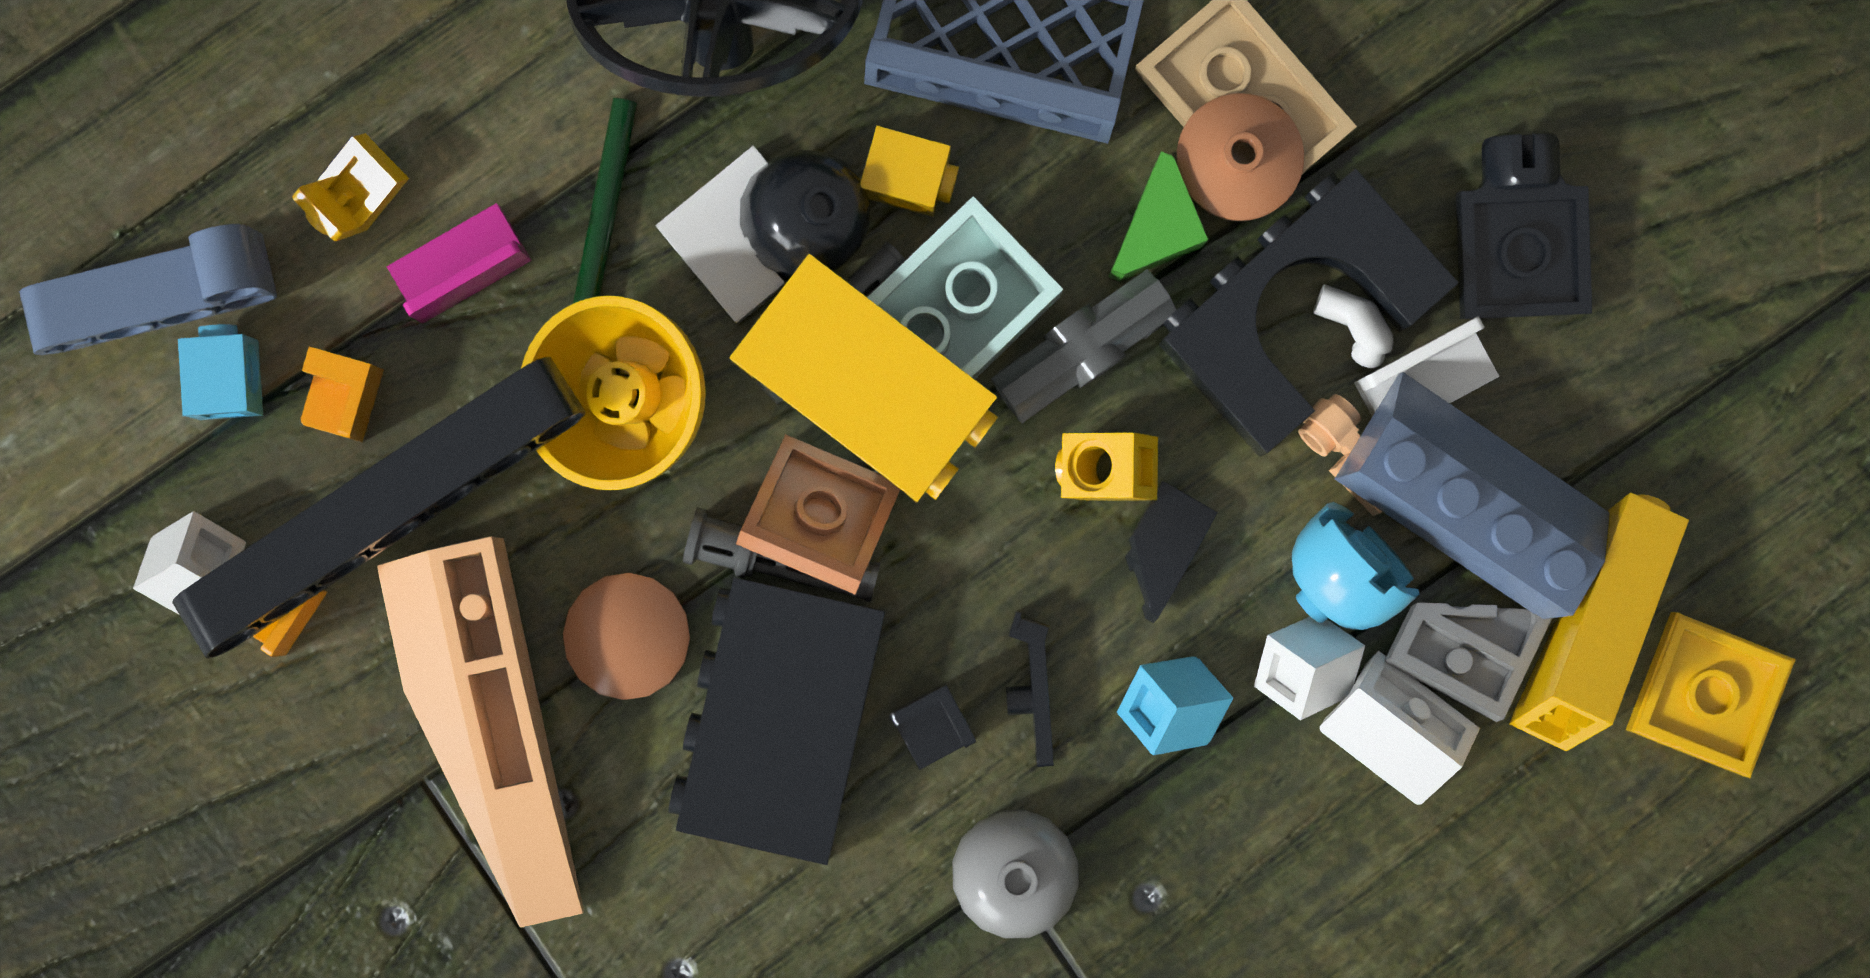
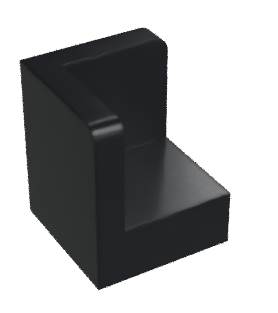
[889,683,977,770]

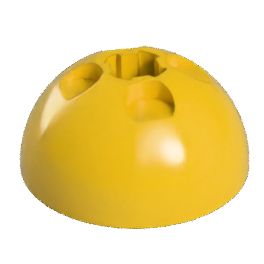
[521,296,706,490]

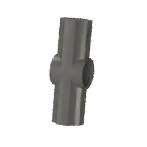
[991,269,1177,424]

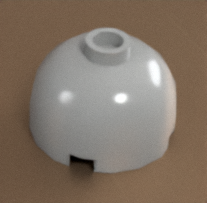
[952,810,1079,938]

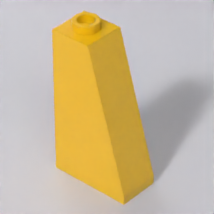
[1509,492,1689,751]

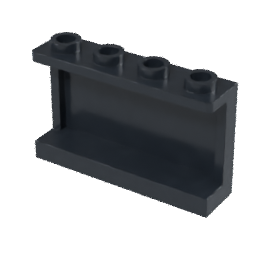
[668,577,886,865]

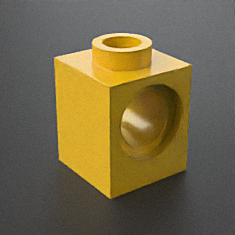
[860,126,959,217]
[1055,433,1158,501]

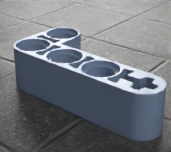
[19,224,277,355]

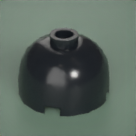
[740,150,870,278]

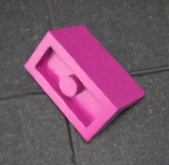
[386,203,532,324]

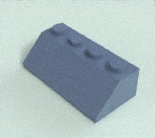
[1335,372,1610,619]

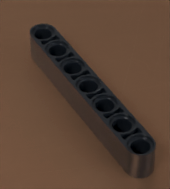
[172,357,586,659]

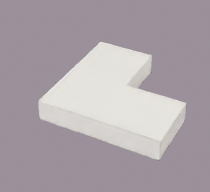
[655,146,785,325]

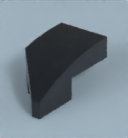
[1125,481,1218,623]

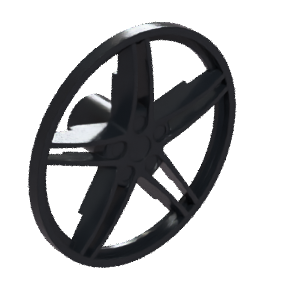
[566,0,863,97]

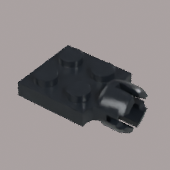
[1456,131,1592,319]

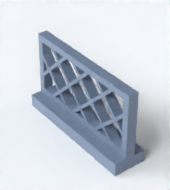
[864,0,1144,144]

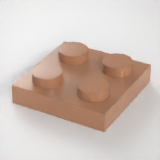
[736,434,900,595]

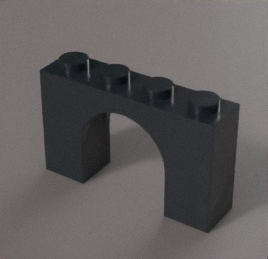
[1159,168,1458,457]

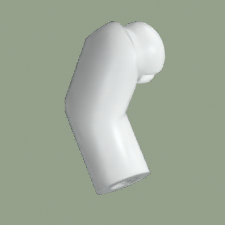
[1313,284,1393,368]

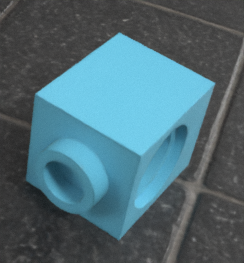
[178,324,263,420]

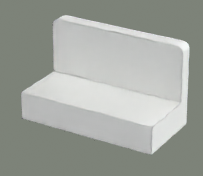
[1354,316,1500,417]
[1320,651,1480,804]

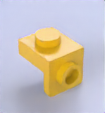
[292,133,409,241]

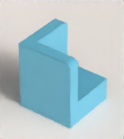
[1117,656,1233,755]

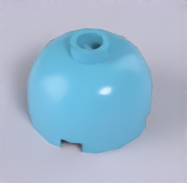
[1292,502,1420,630]

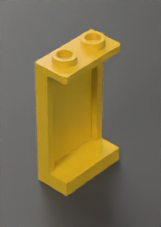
[729,254,998,502]

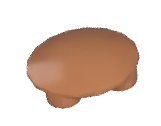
[563,573,690,700]

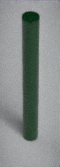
[573,98,637,303]

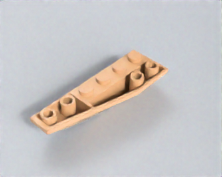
[377,537,584,927]

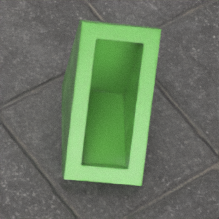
[1108,151,1208,282]

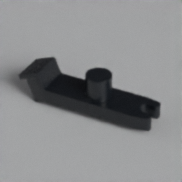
[1006,611,1054,767]

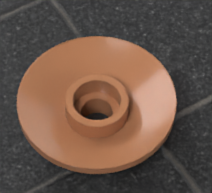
[1176,93,1304,221]

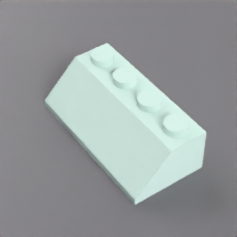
[867,196,1063,473]

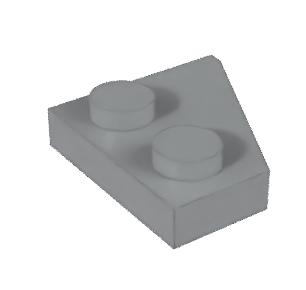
[1385,603,1552,722]

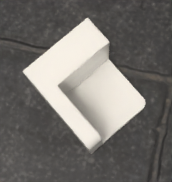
[133,511,246,614]
[1254,616,1365,720]

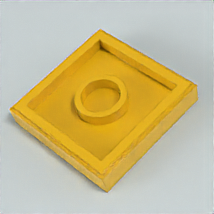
[1626,612,1796,778]

